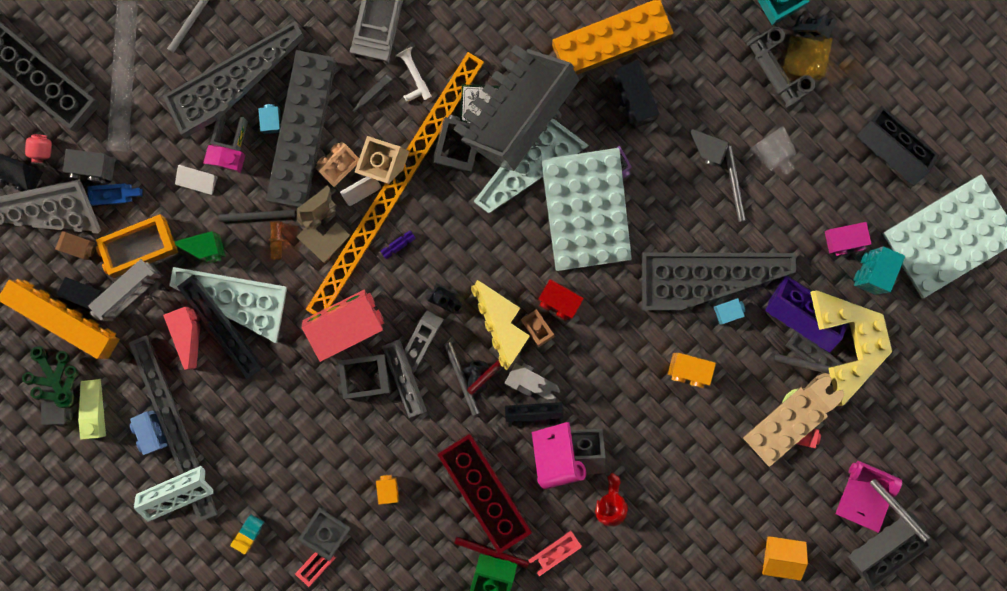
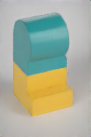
[230,514,264,554]

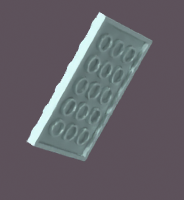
[541,148,632,271]
[882,174,1007,298]

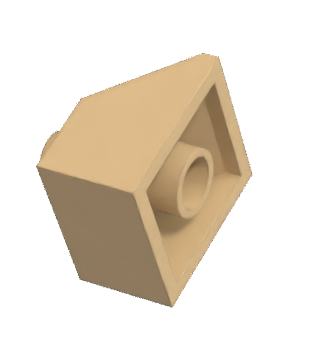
[355,136,409,184]

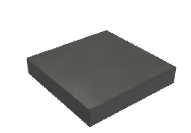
[297,507,351,562]

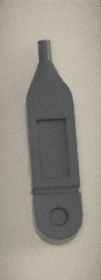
[352,74,394,112]

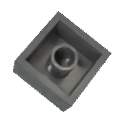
[63,149,115,184]

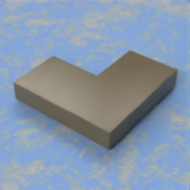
[297,222,351,263]

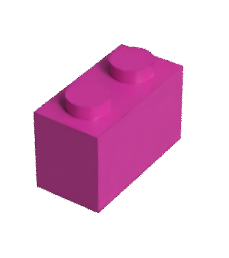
[825,222,871,256]

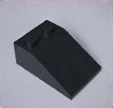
[0,153,43,192]

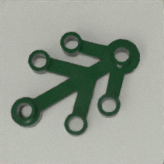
[22,346,78,408]

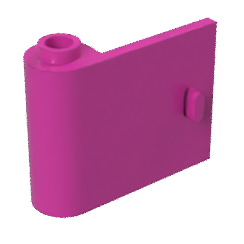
[532,422,586,489]
[835,460,902,533]

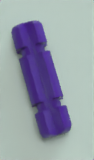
[381,231,415,259]

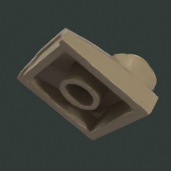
[297,186,337,230]

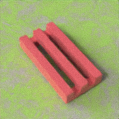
[295,552,336,587]

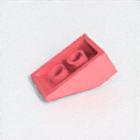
[163,307,201,370]

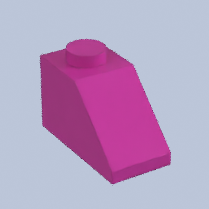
[204,145,246,173]

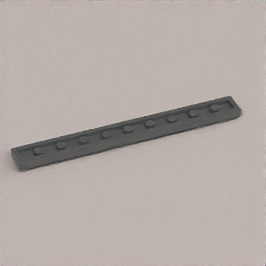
[129,335,218,522]

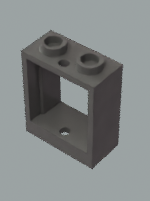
[432,115,477,172]
[336,354,391,399]

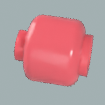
[25,134,52,163]

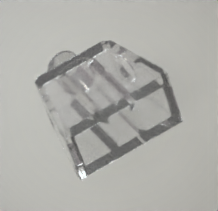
[750,126,796,175]

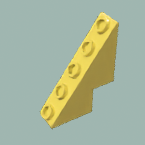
[471,280,530,370]

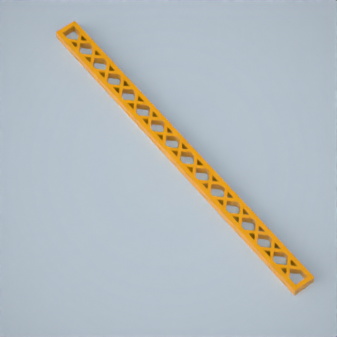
[305,52,484,315]

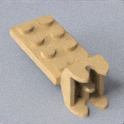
[743,373,844,467]

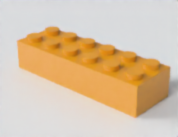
[552,0,674,75]
[0,279,120,359]

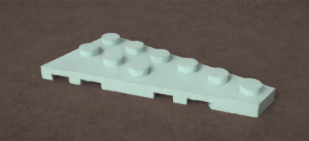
[474,119,589,213]
[170,267,287,343]

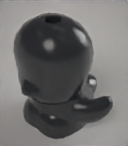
[463,360,490,393]

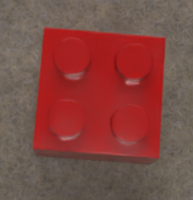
[537,279,584,321]

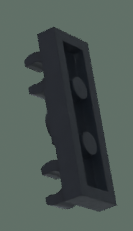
[505,402,563,427]

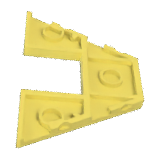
[810,290,892,406]

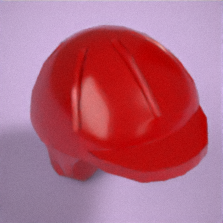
[595,473,628,527]

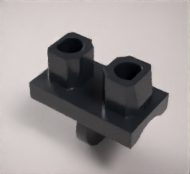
[426,283,465,314]

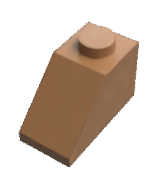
[55,231,95,260]

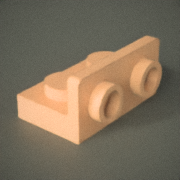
[315,142,359,187]

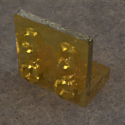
[783,35,833,80]

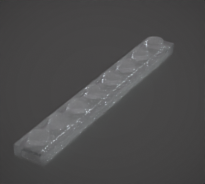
[107,0,138,153]

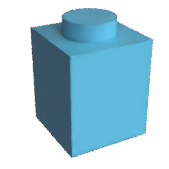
[258,104,282,134]
[714,298,746,325]

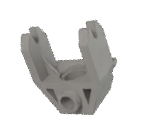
[505,363,560,400]

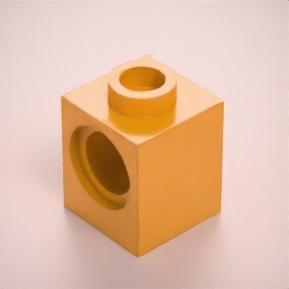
[376,475,399,505]

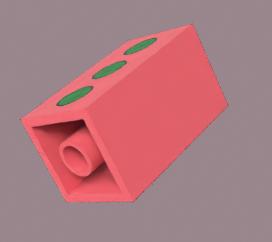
[302,289,384,362]

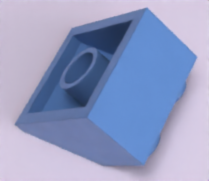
[130,410,169,455]

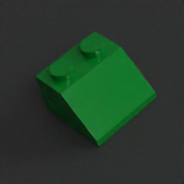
[175,231,226,264]
[470,554,517,591]

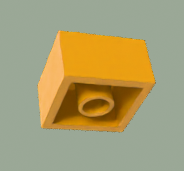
[668,353,716,388]

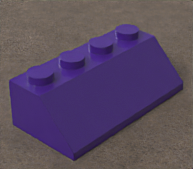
[765,275,848,353]

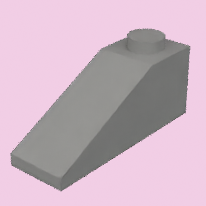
[404,311,443,373]

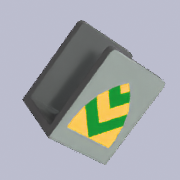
[210,114,248,151]

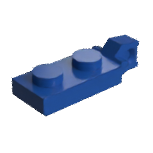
[87,183,143,206]

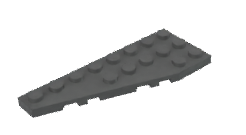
[163,21,305,139]
[642,252,796,310]

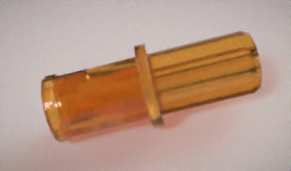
[268,221,284,260]

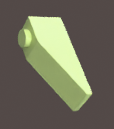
[78,379,106,440]

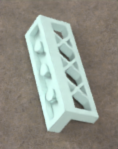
[134,466,213,522]

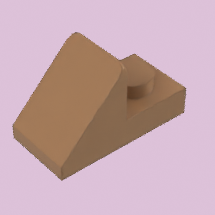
[521,309,555,347]

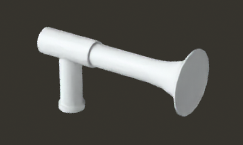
[395,47,432,103]

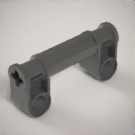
[747,27,815,108]

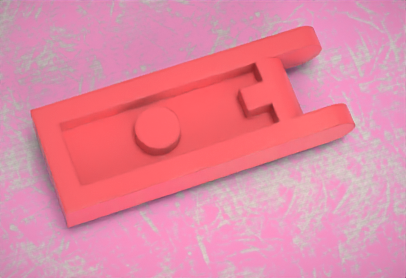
[528,530,582,576]

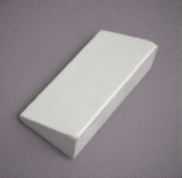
[175,165,217,195]
[340,177,381,206]

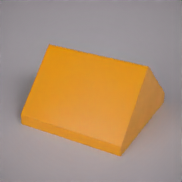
[762,536,808,580]

